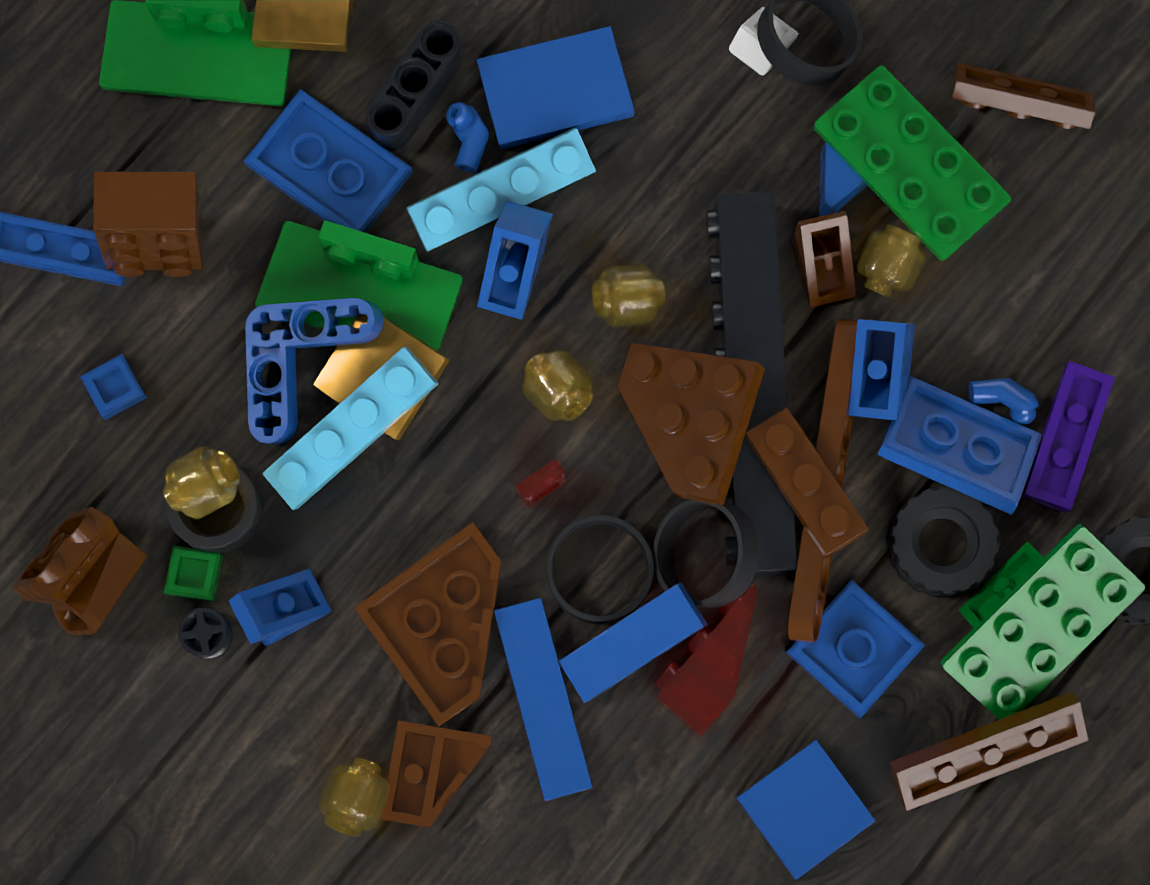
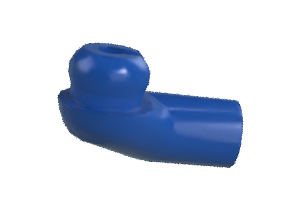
[446,102,489,173]
[968,378,1039,424]

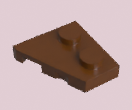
[380,720,492,828]

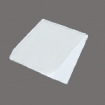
[729,7,799,75]

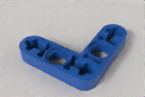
[245,298,384,445]

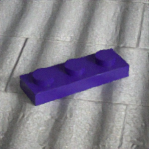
[1021,361,1115,513]

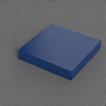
[786,580,925,719]
[736,740,875,880]

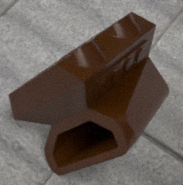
[12,507,147,636]

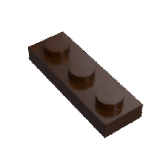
[952,62,1095,129]
[745,408,869,559]

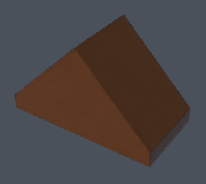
[791,211,856,307]

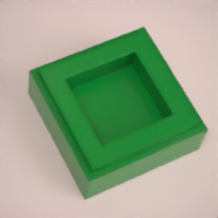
[164,545,223,602]

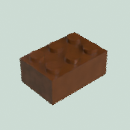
[93,172,203,277]

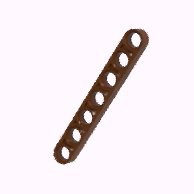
[788,319,858,643]

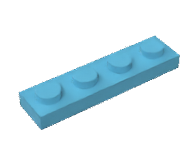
[406,128,596,251]
[262,347,439,510]

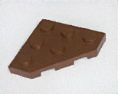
[617,343,765,506]
[354,522,502,727]

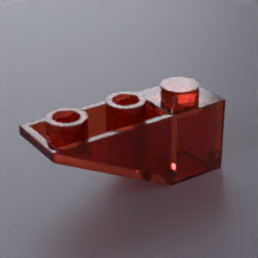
[655,584,758,738]

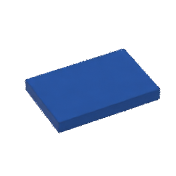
[476,26,634,150]
[244,89,413,233]
[877,376,1043,515]

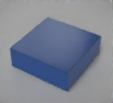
[80,354,147,420]

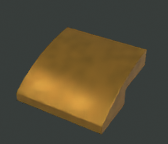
[252,0,354,52]
[313,312,450,440]

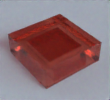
[516,459,566,507]

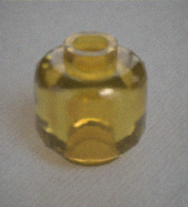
[856,224,927,298]
[592,264,665,328]
[522,350,593,421]
[163,446,240,519]
[318,758,390,837]

